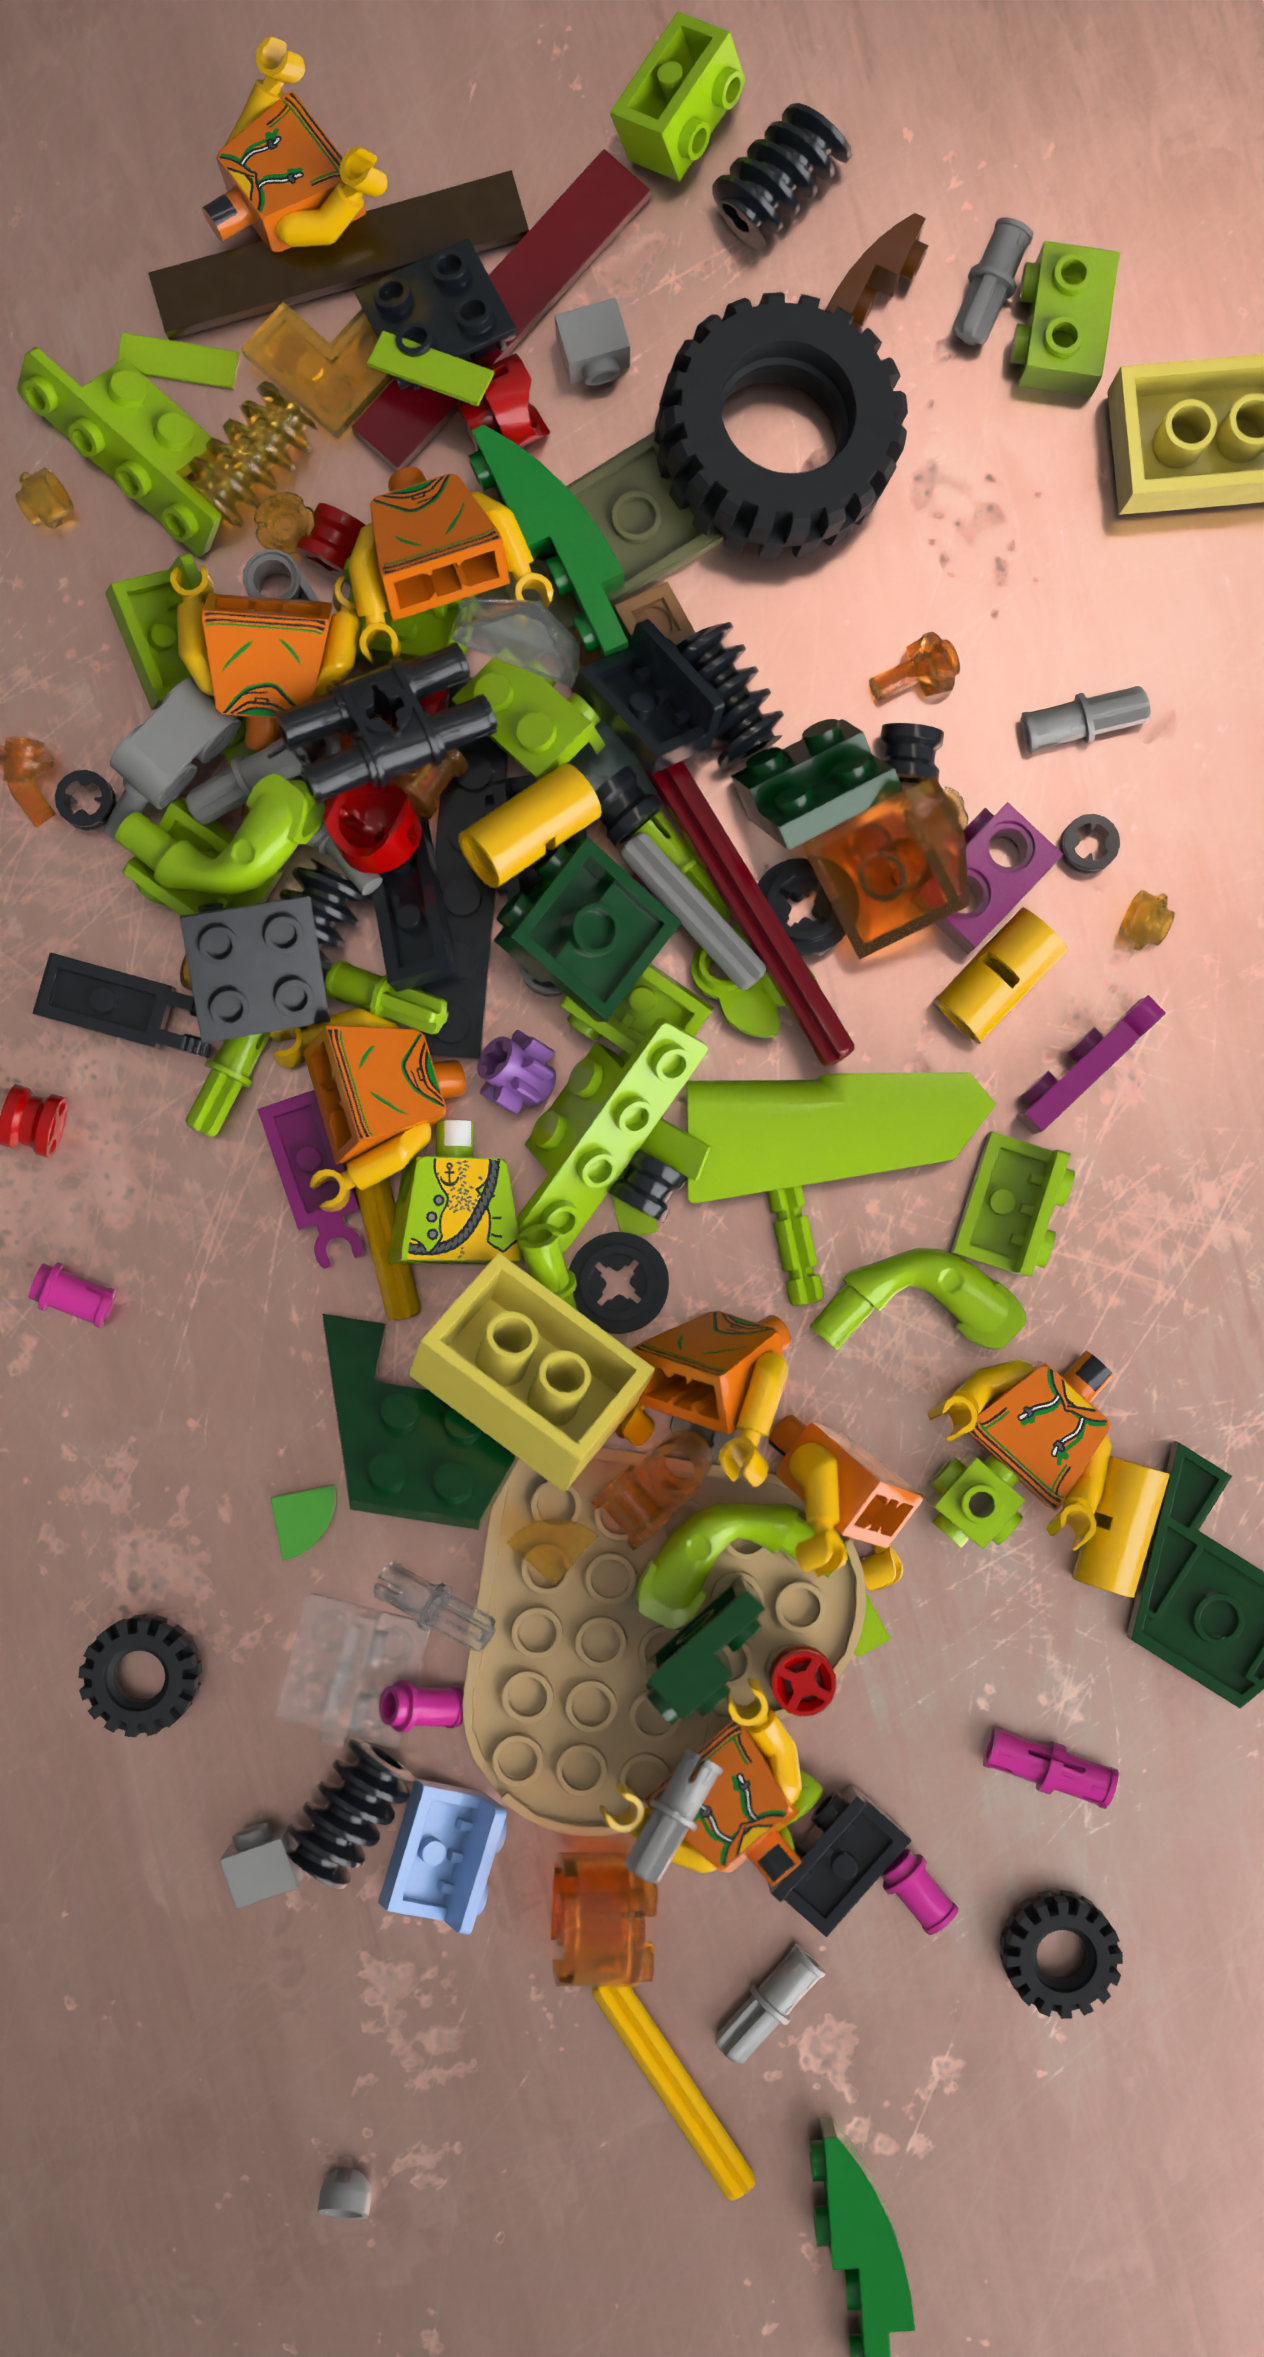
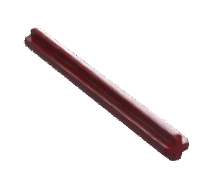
[637,759,855,1066]

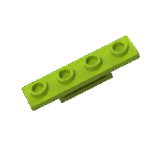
[17,347,222,557]
[516,1018,708,1253]

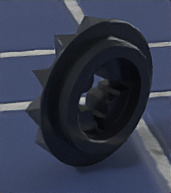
[758,858,854,956]
[569,1232,669,1334]

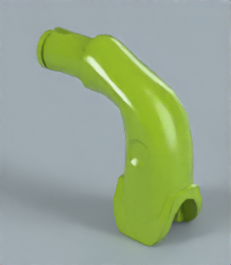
[115,773,327,895]
[809,1248,1027,1351]
[635,1503,847,1630]

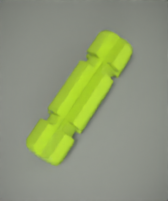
[767,1186,824,1306]

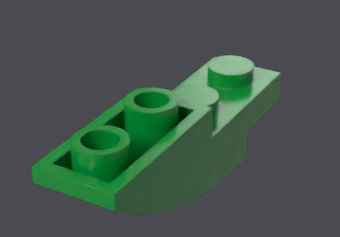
[467,425,628,659]
[809,2117,915,2357]

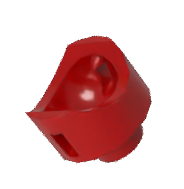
[457,353,551,448]
[324,783,422,874]

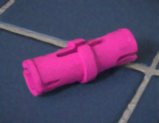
[983,1727,1119,1809]

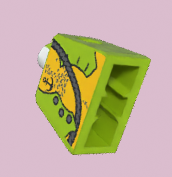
[388,1120,522,1265]

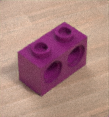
[913,802,1064,954]

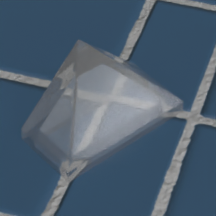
[451,597,581,688]

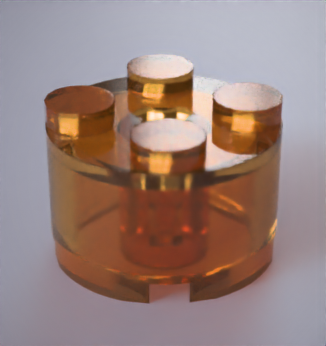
[551,1852,658,1987]

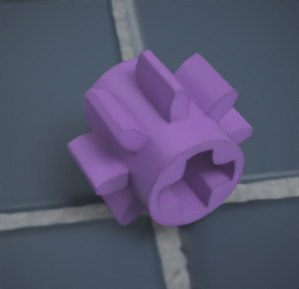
[477,1030,556,1114]

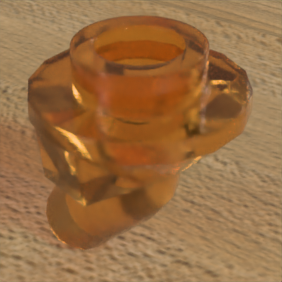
[869,631,961,701]
[0,736,56,828]

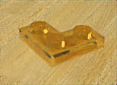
[241,302,394,440]

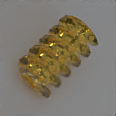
[183,381,318,528]

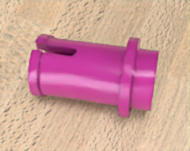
[28,1262,116,1328]
[379,1680,463,1732]
[881,1849,959,1935]

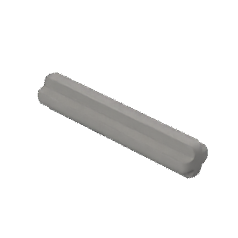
[620,832,766,991]

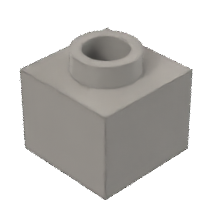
[555,298,630,385]
[220,1823,306,1910]

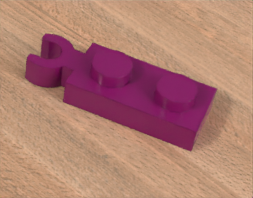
[1016,995,1166,1134]
[257,1090,365,1269]

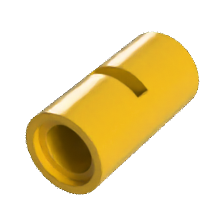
[458,763,601,888]
[934,908,1068,1044]
[1072,1456,1170,1598]

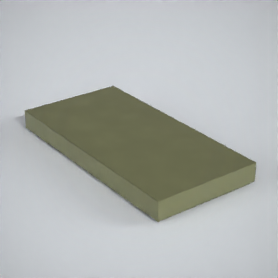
[475,431,724,661]

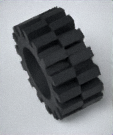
[78,1614,203,1738]
[1000,1890,1123,2019]

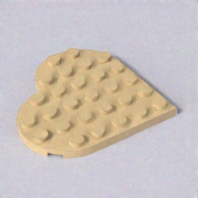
[462,1446,866,1837]

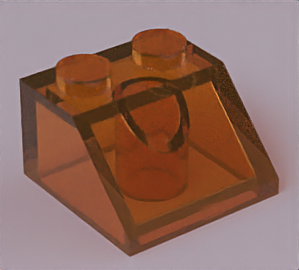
[801,776,970,960]

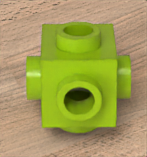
[926,1453,1026,1550]

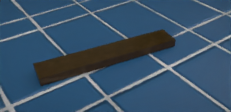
[148,170,529,340]

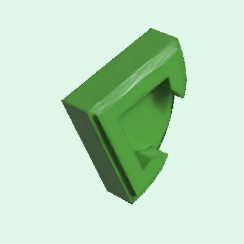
[271,1484,337,1561]

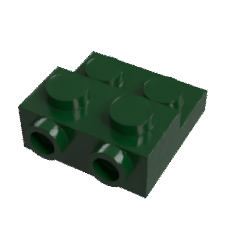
[731,719,903,850]
[493,837,681,1023]
[645,1575,765,1725]

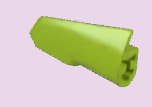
[686,1072,996,1204]

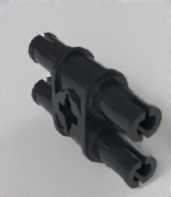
[275,642,497,805]

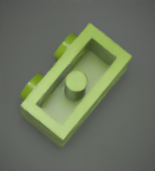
[609,11,746,182]
[1010,241,1120,397]

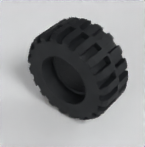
[654,292,908,559]

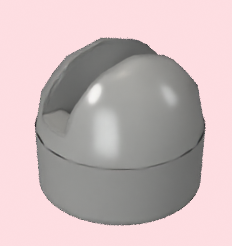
[318,2168,371,2219]

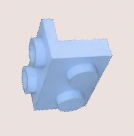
[378,1778,507,1934]

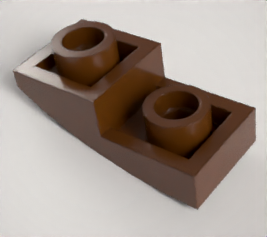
[825,213,929,327]

